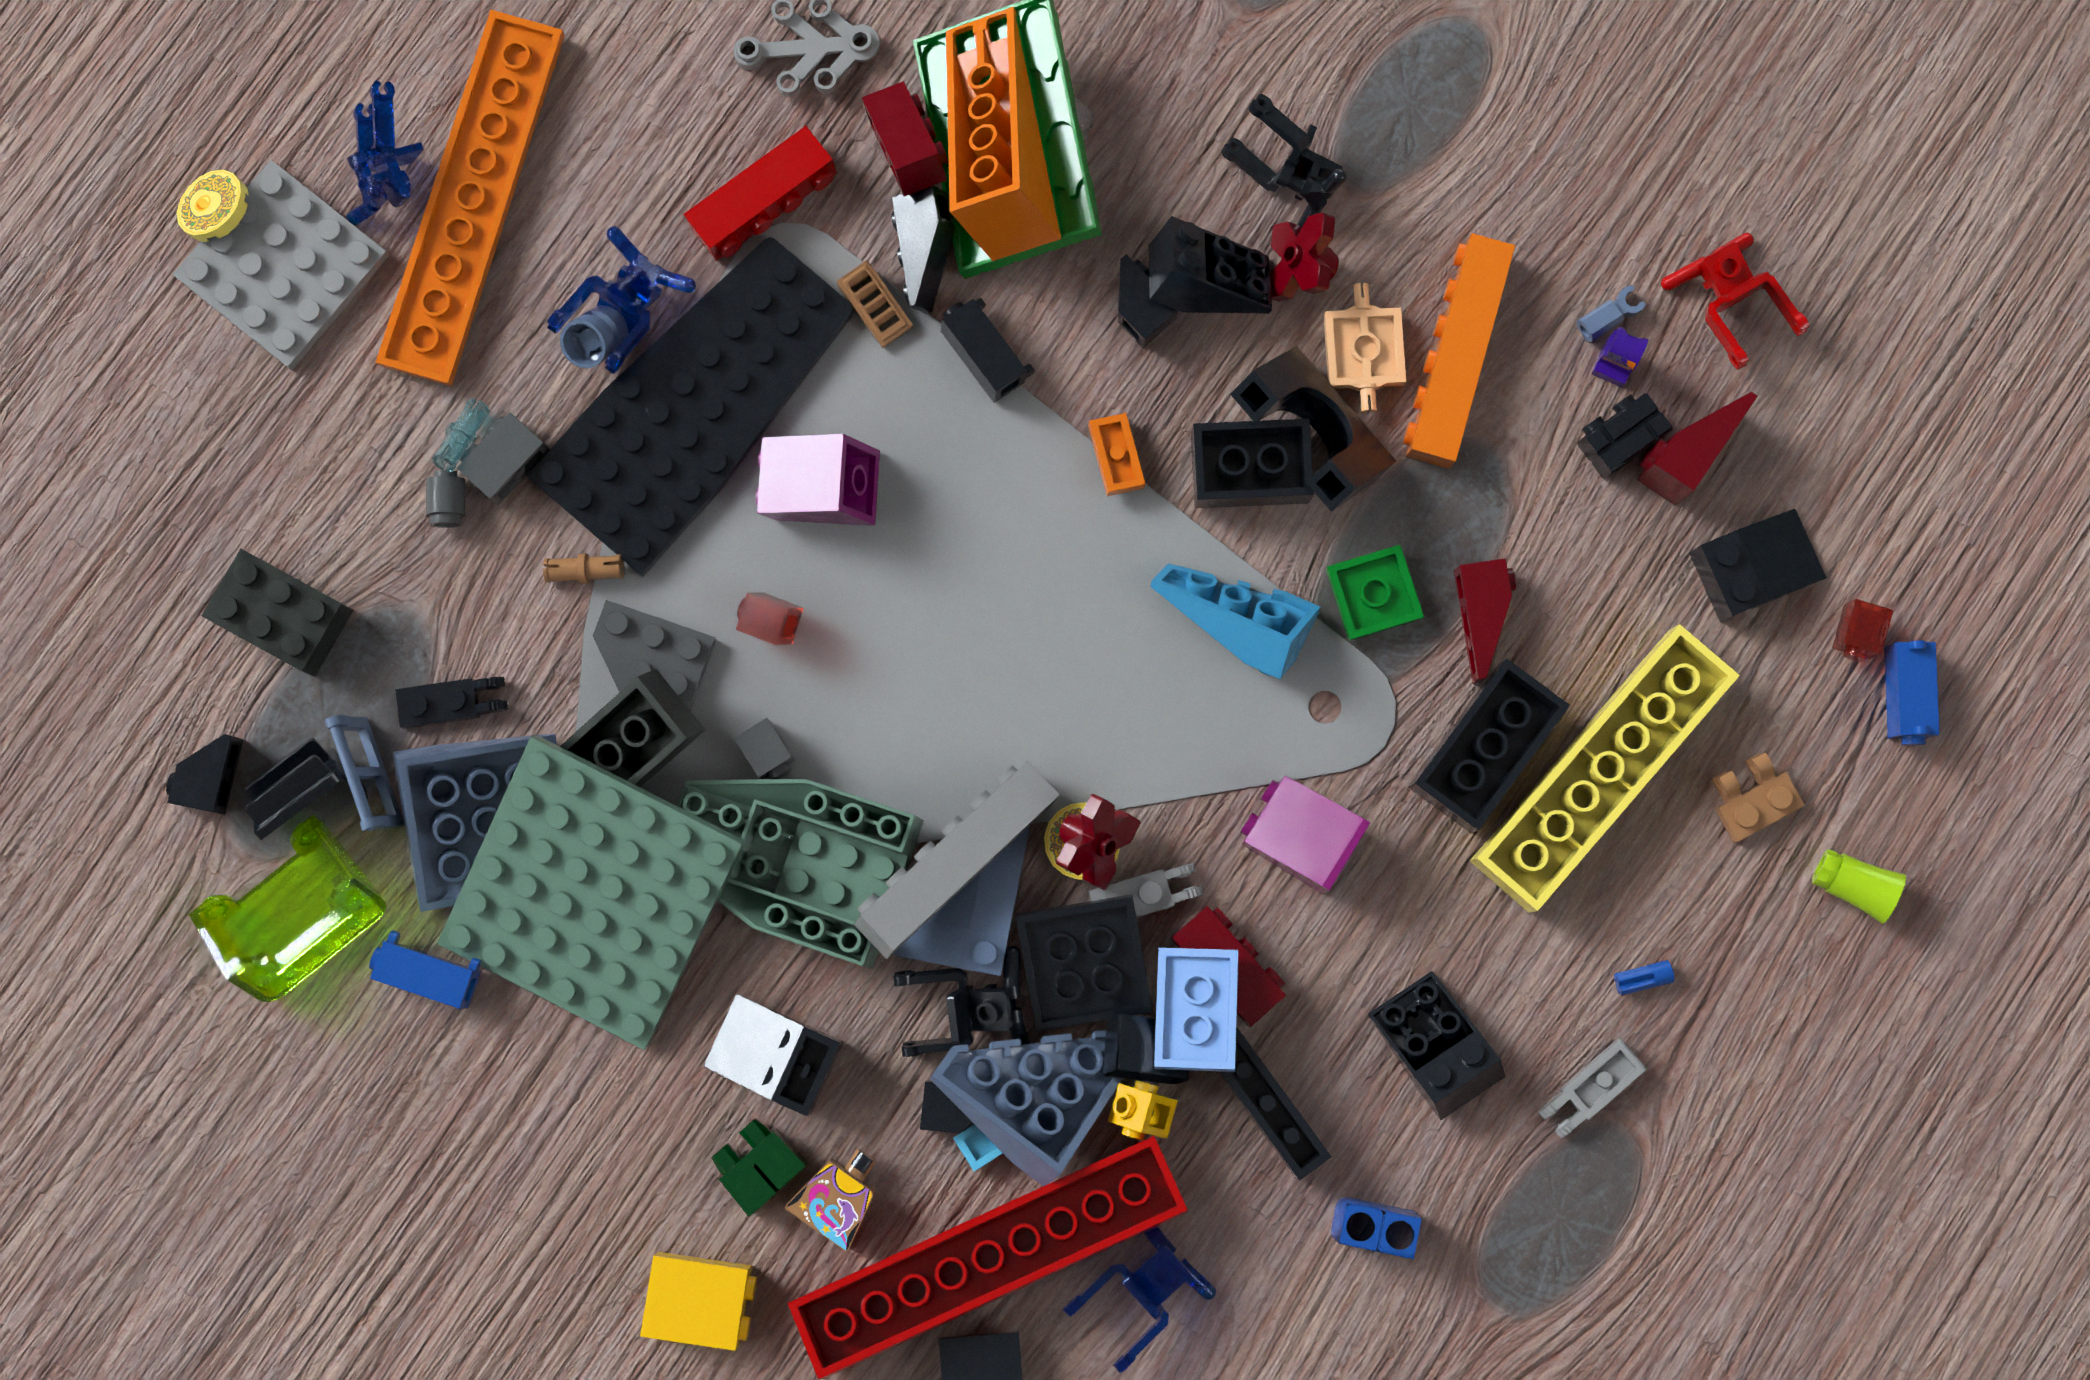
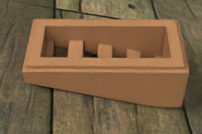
[837,260,913,348]

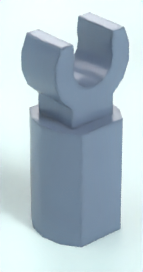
[1576,285,1646,342]

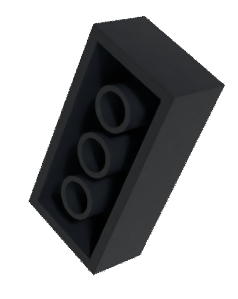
[1408,659,1570,833]

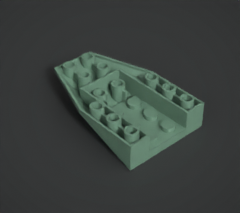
[676,779,924,969]

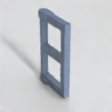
[324,715,404,831]

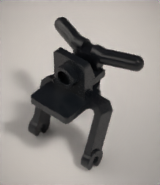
[1221,94,1347,229]
[893,946,1030,1057]

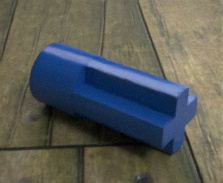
[1614,960,1675,996]

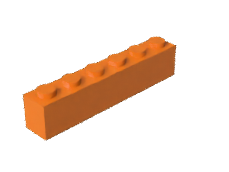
[1403,233,1516,469]

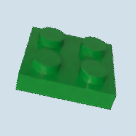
[1325,544,1424,641]

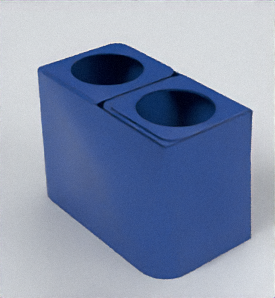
[1331,1197,1422,1259]

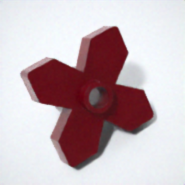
[1270,213,1339,302]
[1056,794,1141,890]

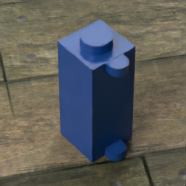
[1884,640,1939,746]
[369,930,481,1009]

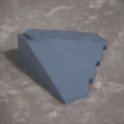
[393,733,557,912]
[892,826,1030,976]
[930,1030,1123,1186]

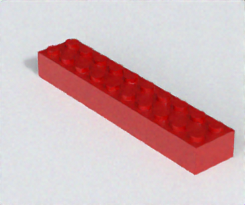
[787,1136,1188,1379]

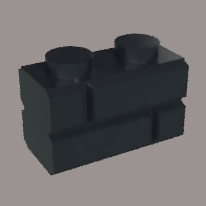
[1578,393,1673,479]

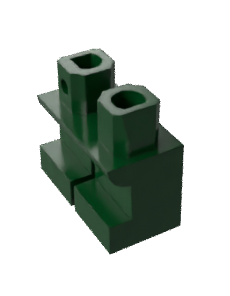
[711,1118,809,1217]

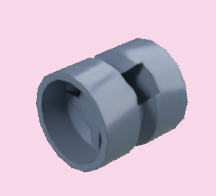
[560,305,629,369]

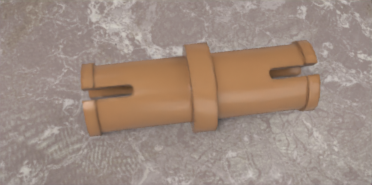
[543,553,625,584]

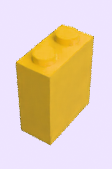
[640,1252,757,1351]

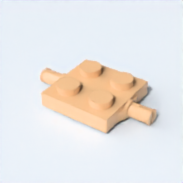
[1324,283,1406,413]

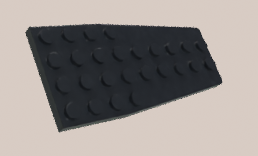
[526,237,853,577]

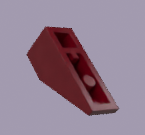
[1454,558,1516,684]

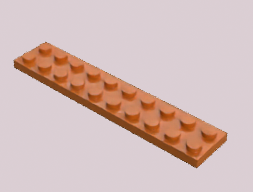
[375,9,565,387]

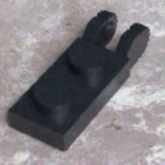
[395,677,508,729]

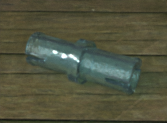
[432,398,490,472]

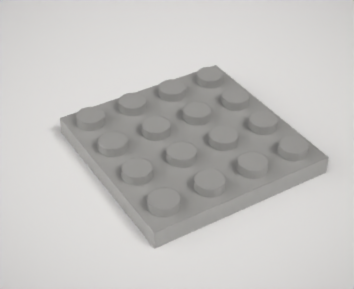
[172,160,390,370]

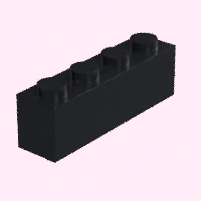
[1218,1026,1332,1181]

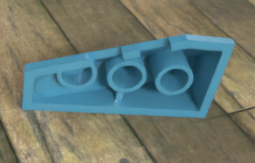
[1150,563,1321,679]

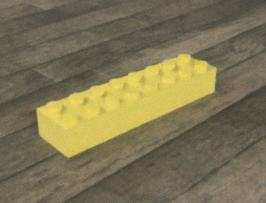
[1470,624,1740,913]

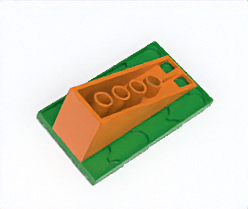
[913,0,1102,279]

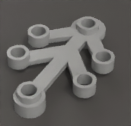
[733,0,880,97]

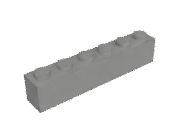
[854,761,1060,959]

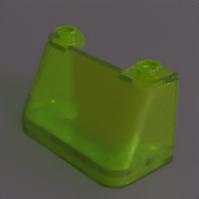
[188,814,386,1002]

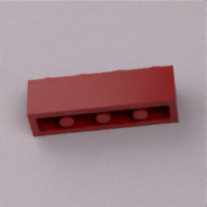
[683,126,837,261]

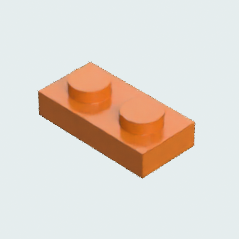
[1088,413,1145,497]

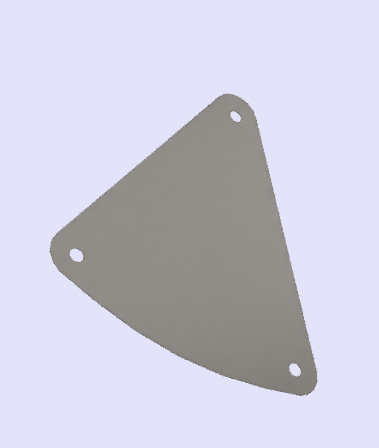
[576,223,1396,844]

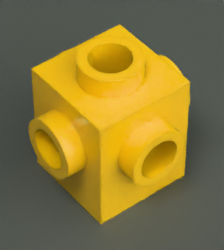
[1108,1080,1178,1140]

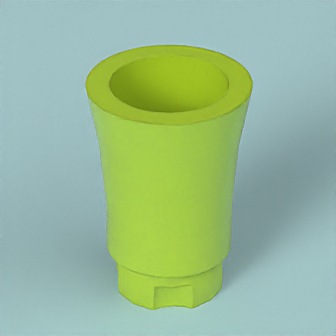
[1812,849,1906,924]

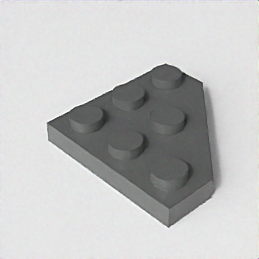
[593,600,716,711]

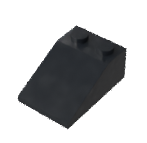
[1689,509,1827,623]

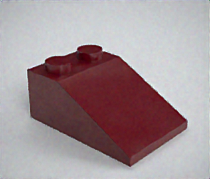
[1637,392,1758,505]

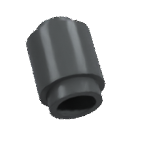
[426,470,465,528]

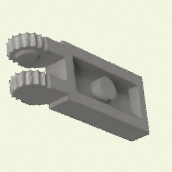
[1089,863,1203,918]
[1538,1038,1647,1138]

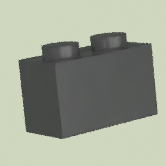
[457,412,550,505]

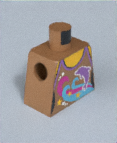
[784,1149,877,1252]

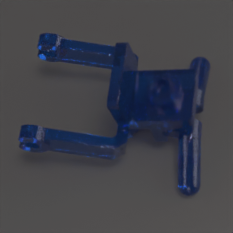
[346,80,424,226]
[547,226,696,374]
[1062,1227,1216,1373]

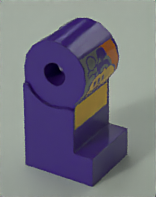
[1591,327,1649,388]

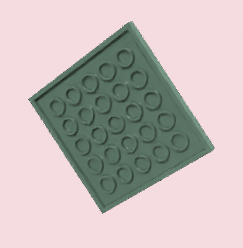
[437,734,746,1050]

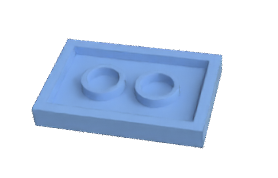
[1154,948,1238,1072]

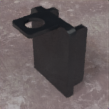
[245,738,368,840]
[939,1331,1023,1380]

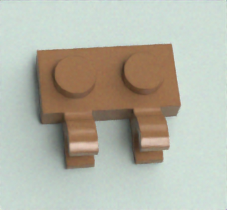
[1711,752,1805,842]

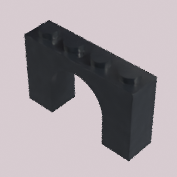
[1230,346,1396,512]

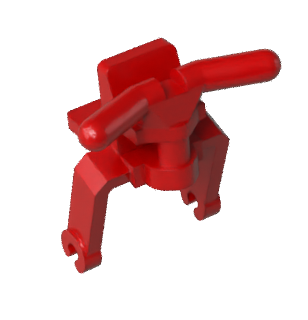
[1661,233,1810,370]

